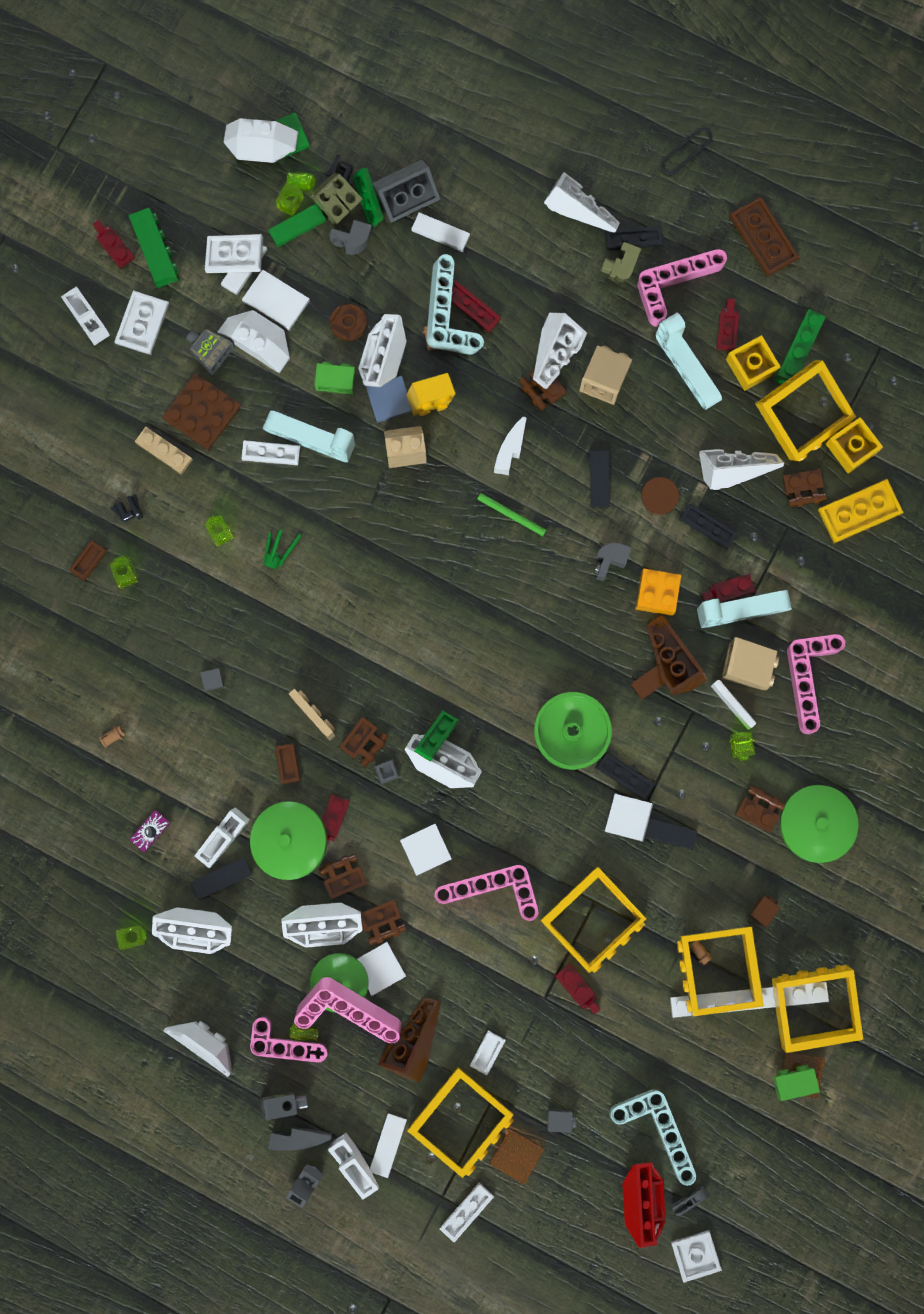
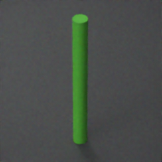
[477,493,546,536]

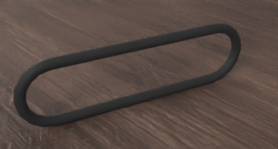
[661,128,712,175]

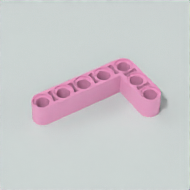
[637,249,727,327]
[787,634,845,734]
[435,865,538,921]
[294,977,402,1043]

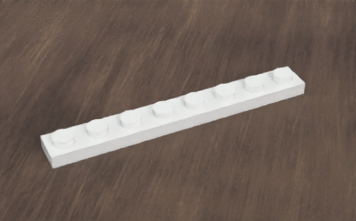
[670,982,829,1018]

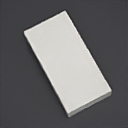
[470,1030,505,1075]

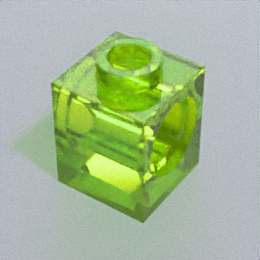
[275,183,304,216]
[204,515,234,547]
[109,557,138,588]
[729,731,755,761]
[115,925,147,950]

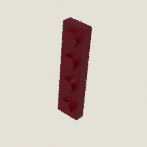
[439,279,501,333]

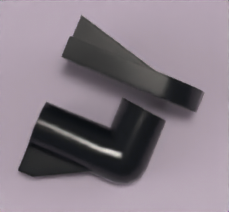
[326,154,353,186]
[111,494,143,522]

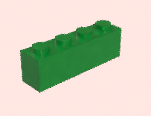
[128,208,179,288]
[774,309,826,384]

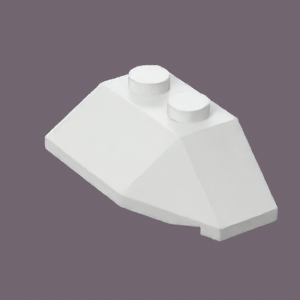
[224,118,299,163]
[217,310,290,373]
[359,314,406,387]
[405,734,482,788]
[282,903,362,947]
[152,907,232,954]
[164,1021,232,1077]

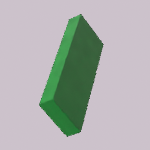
[353,168,384,227]
[268,204,326,247]
[414,710,459,762]

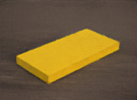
[818,479,904,543]

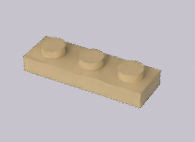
[135,427,193,475]

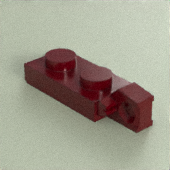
[92,220,135,269]
[716,298,739,351]
[701,574,755,603]
[322,794,350,846]
[555,963,601,1015]

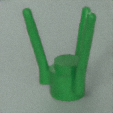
[262,529,302,570]

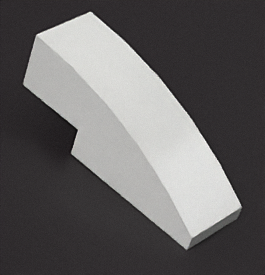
[61,286,110,346]
[494,417,526,475]
[195,808,250,868]
[328,1133,379,1199]

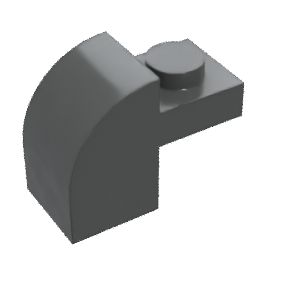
[330,220,372,255]
[595,543,632,581]
[285,1164,323,1208]

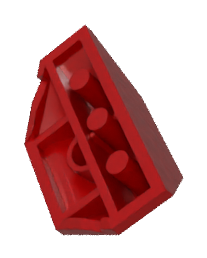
[622,1162,666,1248]

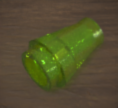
[287,172,316,191]
[289,1022,319,1041]

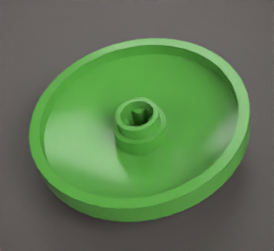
[534,692,612,770]
[780,785,858,863]
[250,802,328,880]

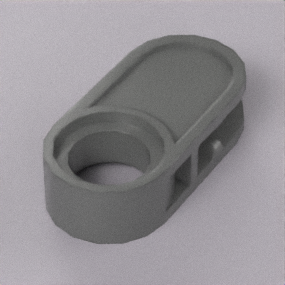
[671,1186,709,1216]

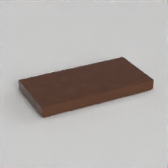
[729,197,800,277]

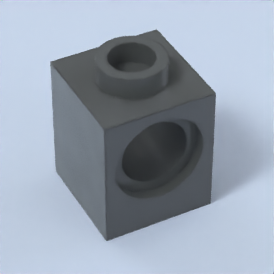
[547,1109,576,1133]

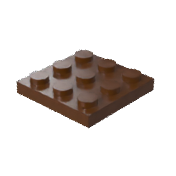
[162,373,242,451]

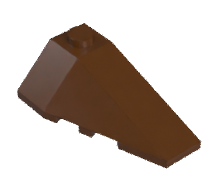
[646,615,707,695]
[378,997,441,1083]

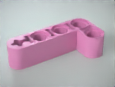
[250,1017,328,1062]

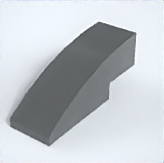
[268,1126,333,1151]

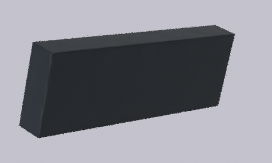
[605,226,663,250]
[590,451,610,508]
[679,503,738,550]
[596,752,655,800]
[644,818,698,850]
[191,857,253,900]

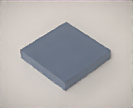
[366,376,412,423]

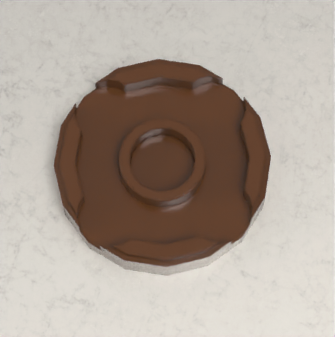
[330,304,367,341]
[641,477,679,515]

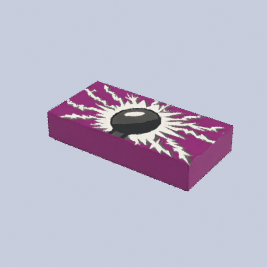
[130,810,170,852]

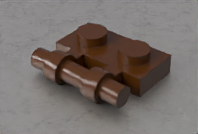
[519,370,567,411]
[782,469,827,507]
[339,717,389,768]
[735,786,786,833]
[319,854,367,899]
[361,900,407,945]

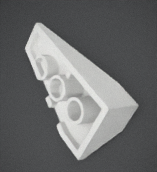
[544,172,620,233]
[533,313,587,389]
[699,449,784,490]

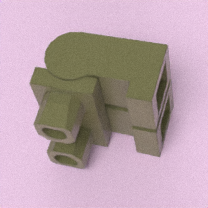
[310,173,362,224]
[601,242,641,282]

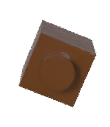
[748,895,780,927]

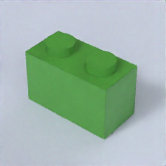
[315,362,355,394]
[772,1065,820,1101]

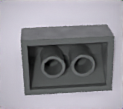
[372,160,440,223]

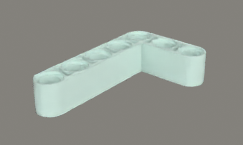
[426,254,484,354]
[656,312,722,410]
[263,411,355,462]
[697,590,792,628]
[609,1089,696,1186]

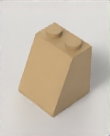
[579,346,632,405]
[384,426,426,468]
[721,637,779,691]

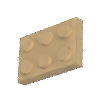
[289,689,335,741]

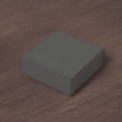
[200,668,224,692]
[374,759,399,785]

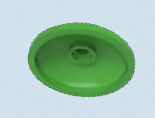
[310,953,369,1013]

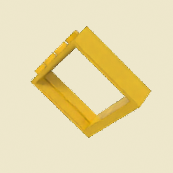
[756,360,856,461]
[540,867,646,973]
[677,927,764,1016]
[772,965,863,1053]
[407,1067,514,1178]

